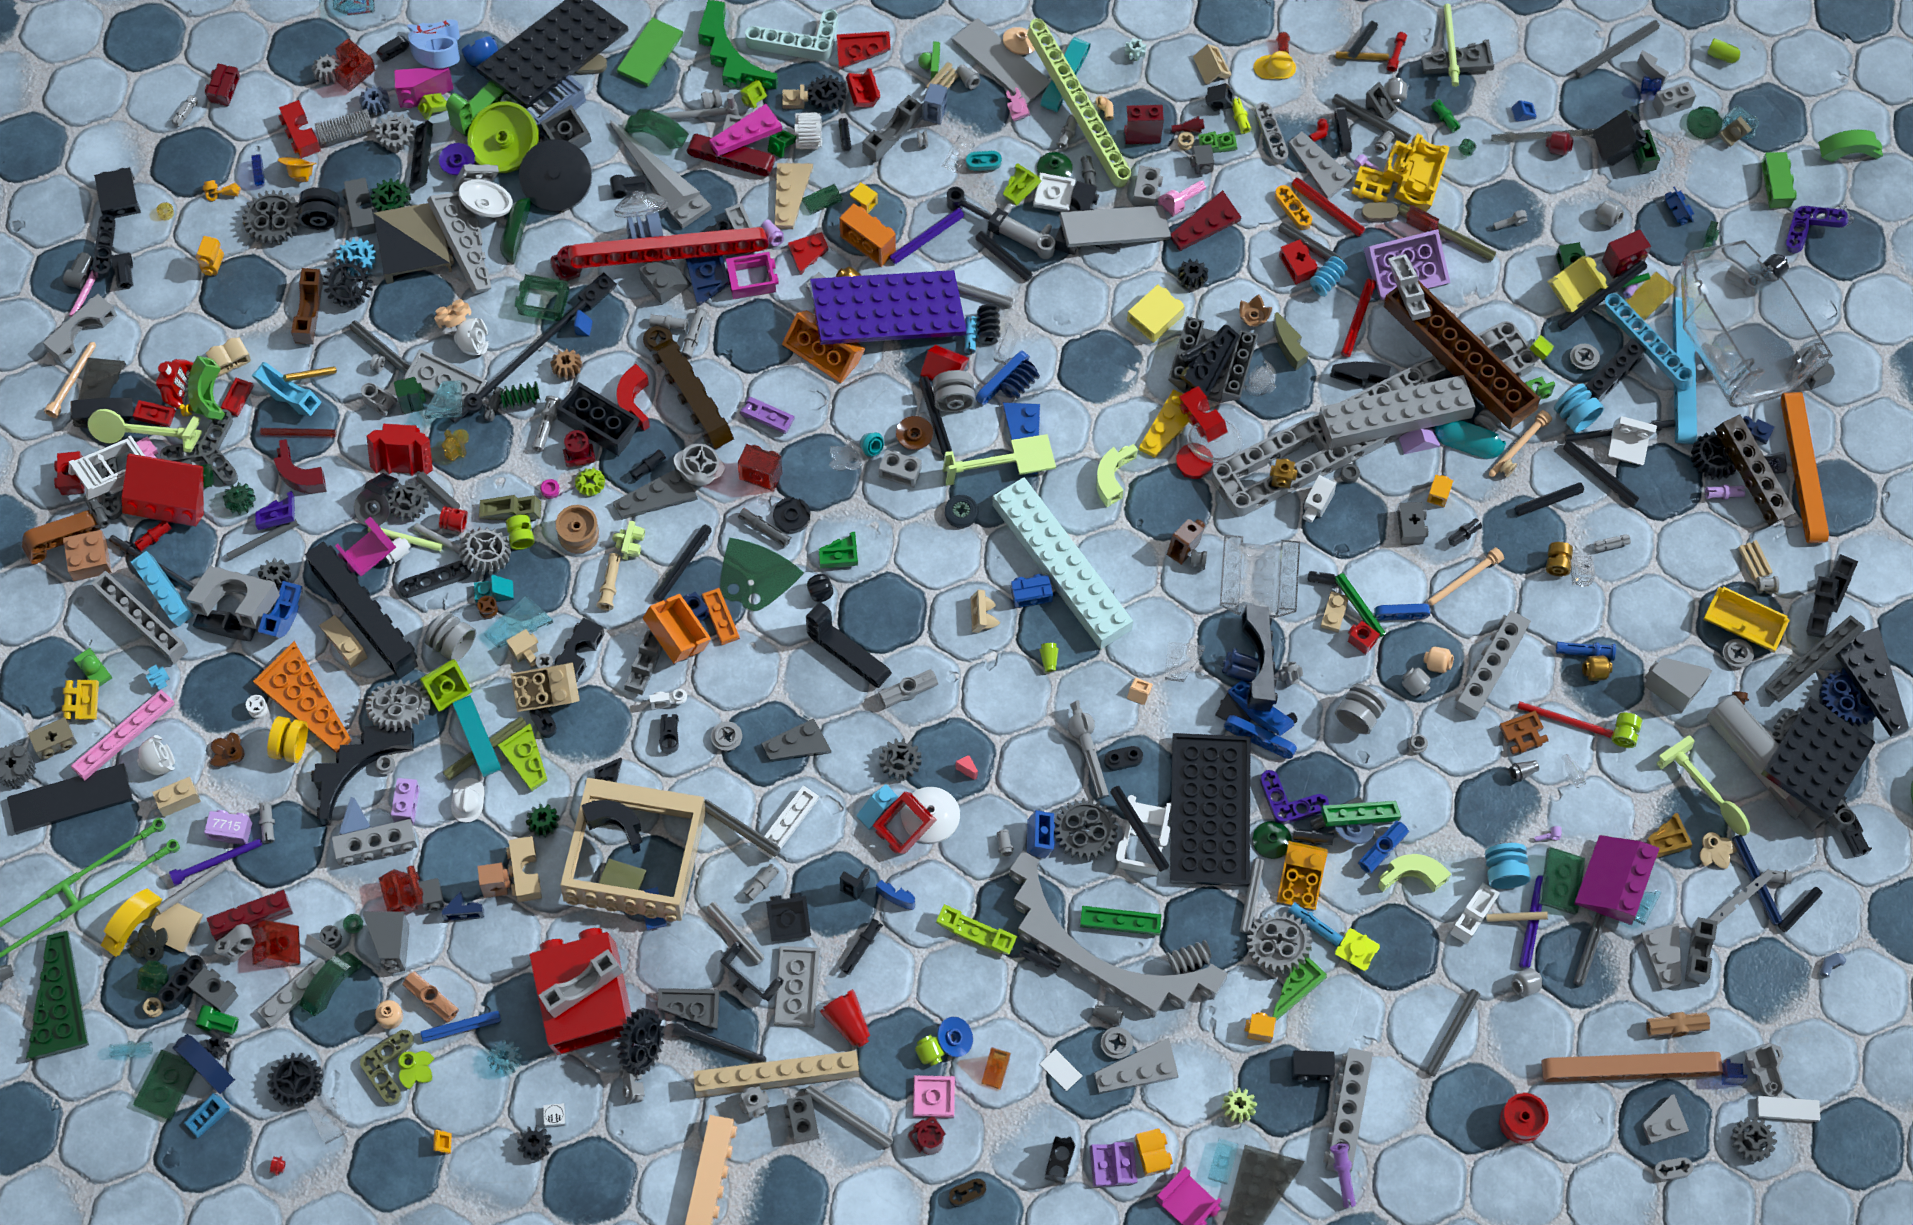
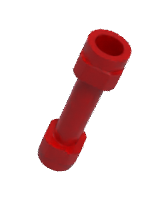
[1387,32,1407,72]

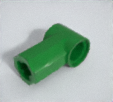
[194,1005,239,1035]

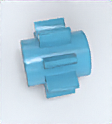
[145,665,170,690]

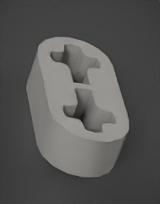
[1653,1158,1693,1182]

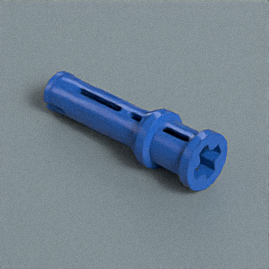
[1556,641,1616,661]

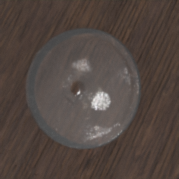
[614,190,668,218]
[1187,418,1243,463]

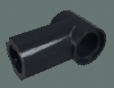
[610,175,647,199]
[111,252,134,290]

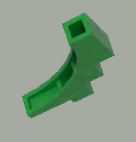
[698,0,778,89]

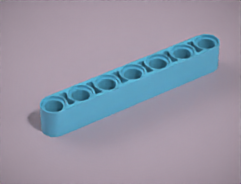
[1605,293,1693,390]

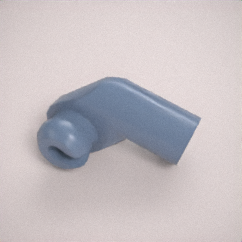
[1820,953,1846,977]

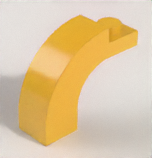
[100,888,162,957]

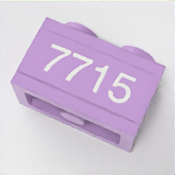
[204,810,252,845]

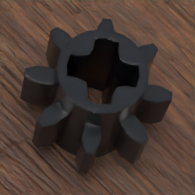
[204,1034,230,1060]

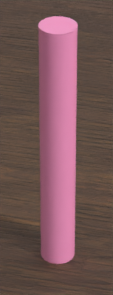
[69,269,96,317]

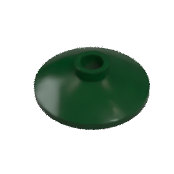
[1037,152,1073,178]
[1252,821,1292,859]

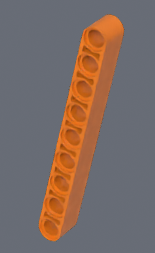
[1781,392,1829,543]

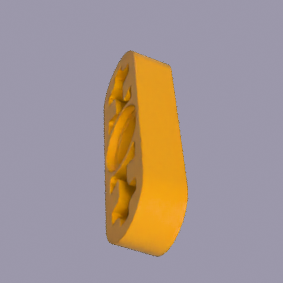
[1275,185,1312,230]

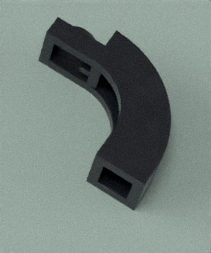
[581,800,643,854]

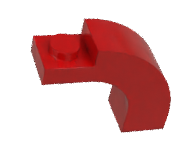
[617,364,650,431]

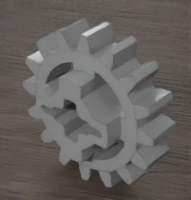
[375,113,415,151]

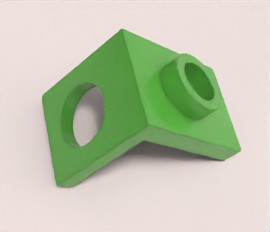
[1525,376,1555,399]

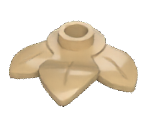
[1700,832,1737,869]

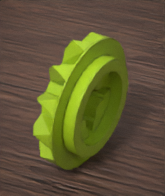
[575,467,605,496]

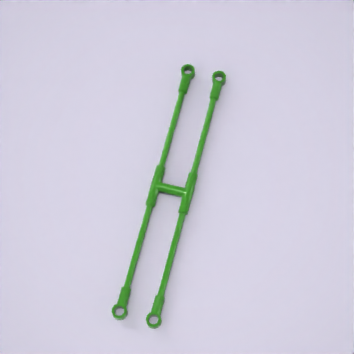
[0,818,180,958]

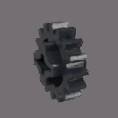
[808,75,846,112]

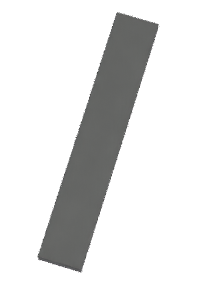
[1765,615,1865,702]

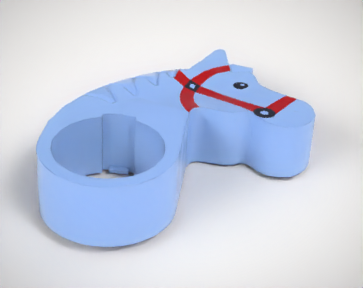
[407,19,460,68]

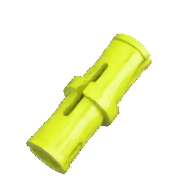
[1232,98,1251,134]

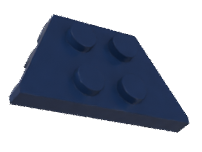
[685,255,729,306]

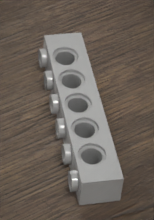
[91,571,188,664]
[1455,610,1531,719]
[1323,1047,1373,1174]

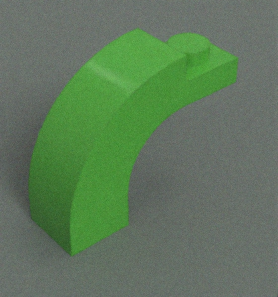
[1818,129,1883,162]
[188,356,225,420]

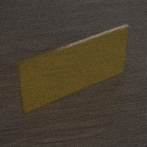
[1626,272,1677,321]

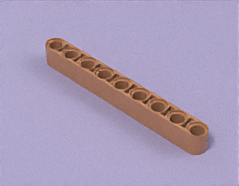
[1541,1052,1723,1082]

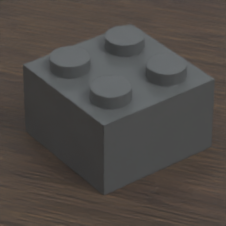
[540,105,592,148]

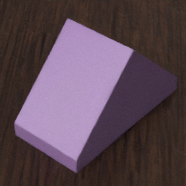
[1399,428,1440,455]

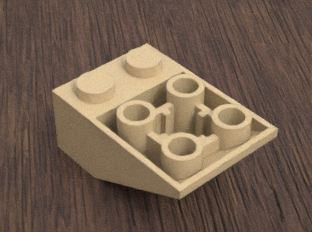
[510,663,579,712]

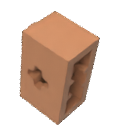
[478,863,511,898]

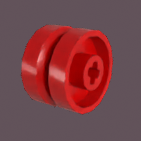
[1499,1092,1549,1144]

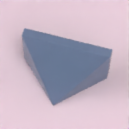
[339,797,371,835]

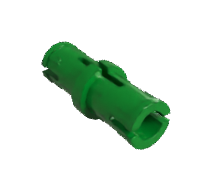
[1431,99,1461,133]

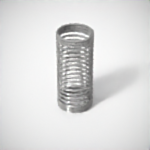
[315,109,373,145]

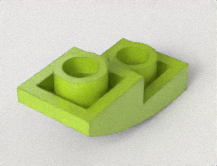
[1529,334,1554,360]

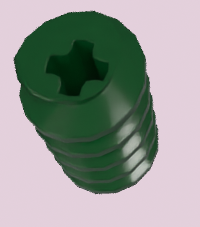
[500,381,541,410]

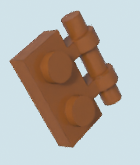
[1499,711,1549,754]

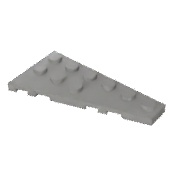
[427,192,491,294]

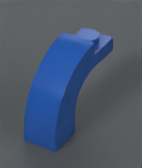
[258,581,303,638]

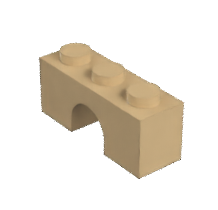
[506,836,542,902]

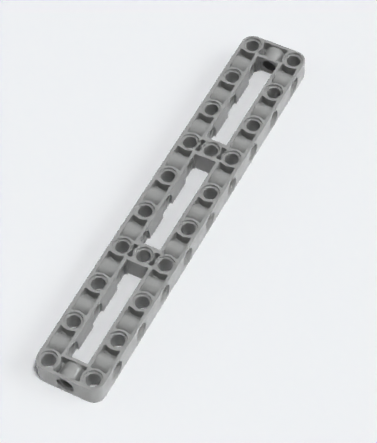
[1211,321,1536,517]

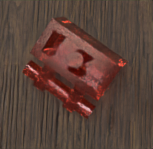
[379,866,424,916]

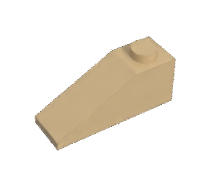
[319,615,367,669]

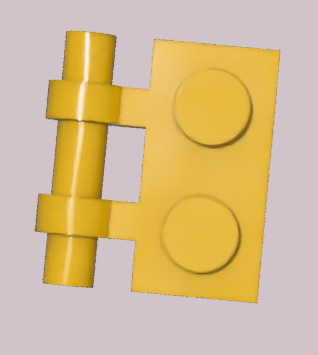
[1351,166,1393,203]
[62,680,99,720]

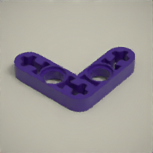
[1786,206,1848,253]
[1260,770,1329,825]

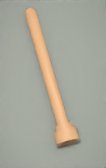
[44,342,96,418]
[1489,410,1552,477]
[1428,547,1504,606]

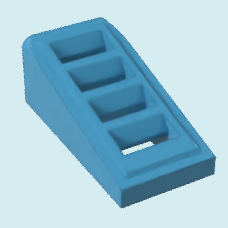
[184,1093,231,1138]

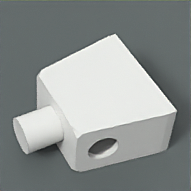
[1303,475,1336,523]

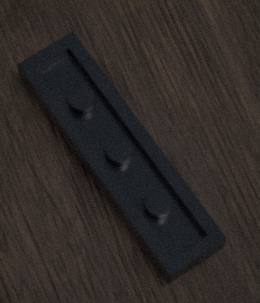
[409,120,433,191]

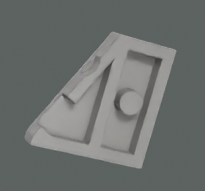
[1642,1094,1689,1145]

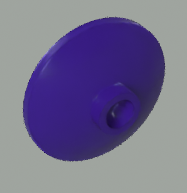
[439,143,475,175]

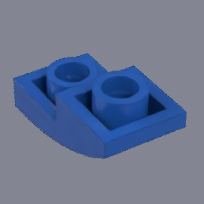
[876,879,915,910]

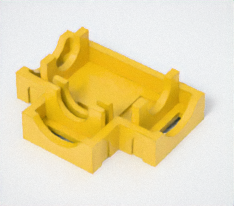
[1382,133,1450,212]

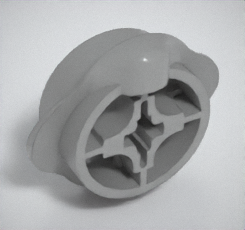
[673,444,725,486]

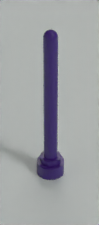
[169,839,263,886]

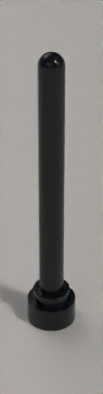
[672,1020,767,1063]

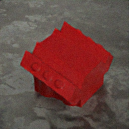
[366,424,433,476]

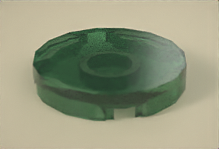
[1686,106,1723,140]

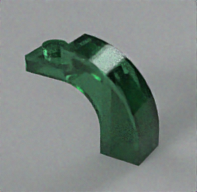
[624,109,689,149]
[299,951,363,1017]

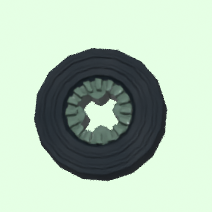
[945,495,978,528]

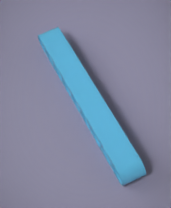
[1672,297,1697,444]

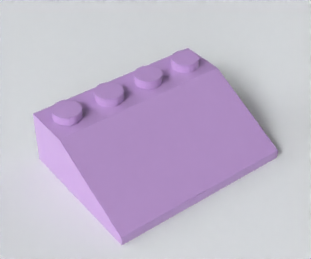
[1364,229,1450,300]

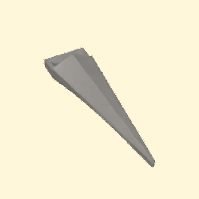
[610,120,712,228]

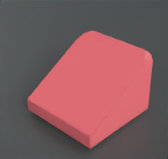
[955,756,978,780]

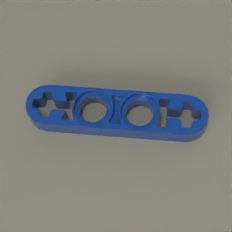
[975,350,1030,405]
[1224,715,1297,759]

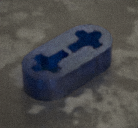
[251,154,265,186]

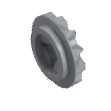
[1570,344,1600,371]
[1722,639,1754,669]
[711,721,742,752]
[1101,1027,1133,1059]

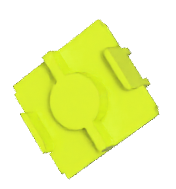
[1335,928,1380,971]

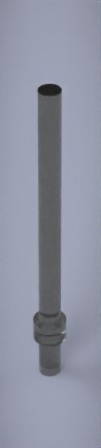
[1491,128,1597,142]

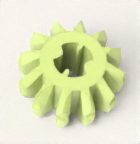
[1222,1087,1257,1123]

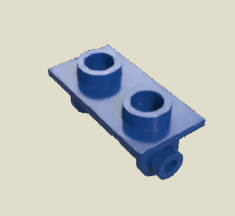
[1665,186,1694,225]

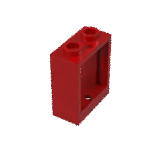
[872,791,937,854]

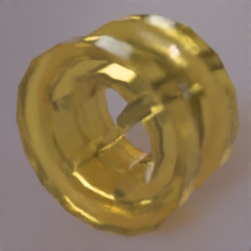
[157,202,174,220]

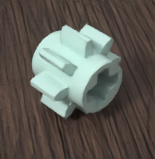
[1124,38,1146,61]

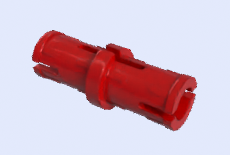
[134,521,172,552]

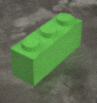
[1761,152,1797,208]

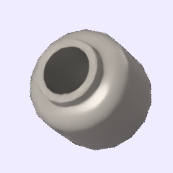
[1384,78,1407,105]
[1595,200,1624,227]
[1402,667,1431,696]
[1511,968,1542,997]

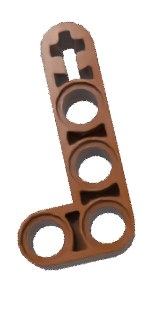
[22,510,101,564]

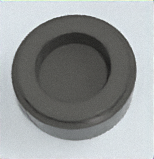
[1340,464,1360,483]

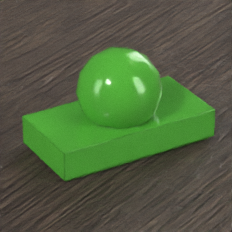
[918,41,940,80]
[74,648,112,687]

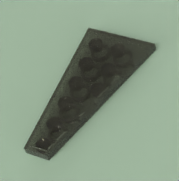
[1224,1144,1305,1225]

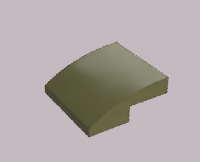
[599,859,647,890]

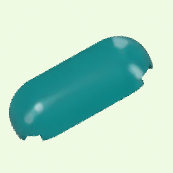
[1433,420,1506,459]

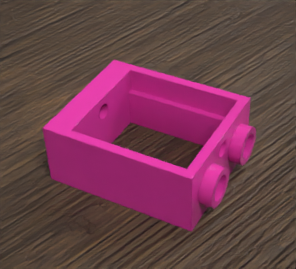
[726,252,779,299]

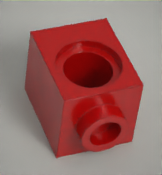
[1347,620,1380,655]

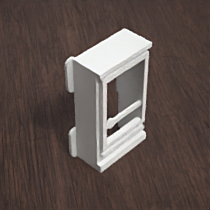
[68,435,145,500]
[1116,795,1171,876]

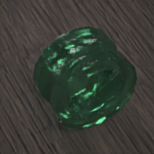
[1458,138,1477,156]

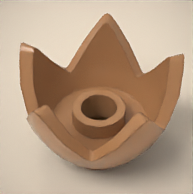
[1239,294,1272,327]

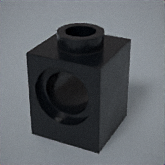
[1205,83,1235,112]

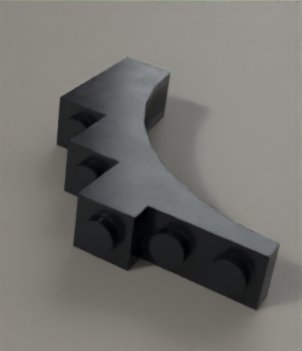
[311,726,415,826]

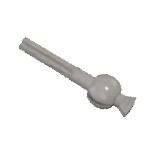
[1068,700,1109,799]

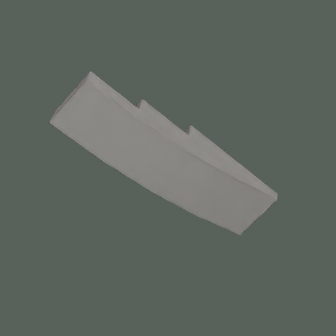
[1388,254,1430,320]

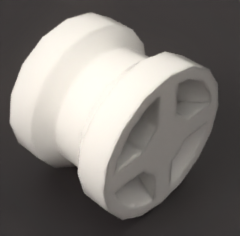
[246,695,268,719]

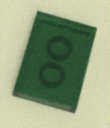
[1539,847,1585,915]
[133,1049,197,1121]

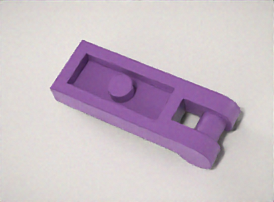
[740,397,794,434]

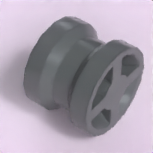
[1190,549,1207,570]
[320,925,342,949]

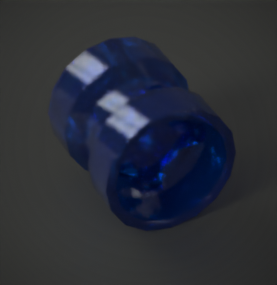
[1640,76,1662,96]

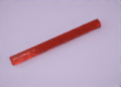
[260,428,337,437]

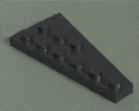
[1835,627,1909,737]

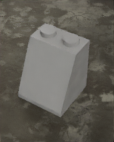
[1644,657,1712,713]

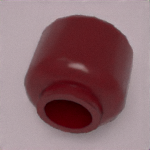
[1546,131,1573,156]

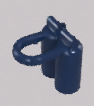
[1222,648,1259,683]

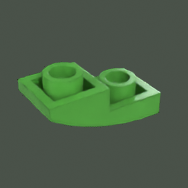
[1198,131,1238,153]

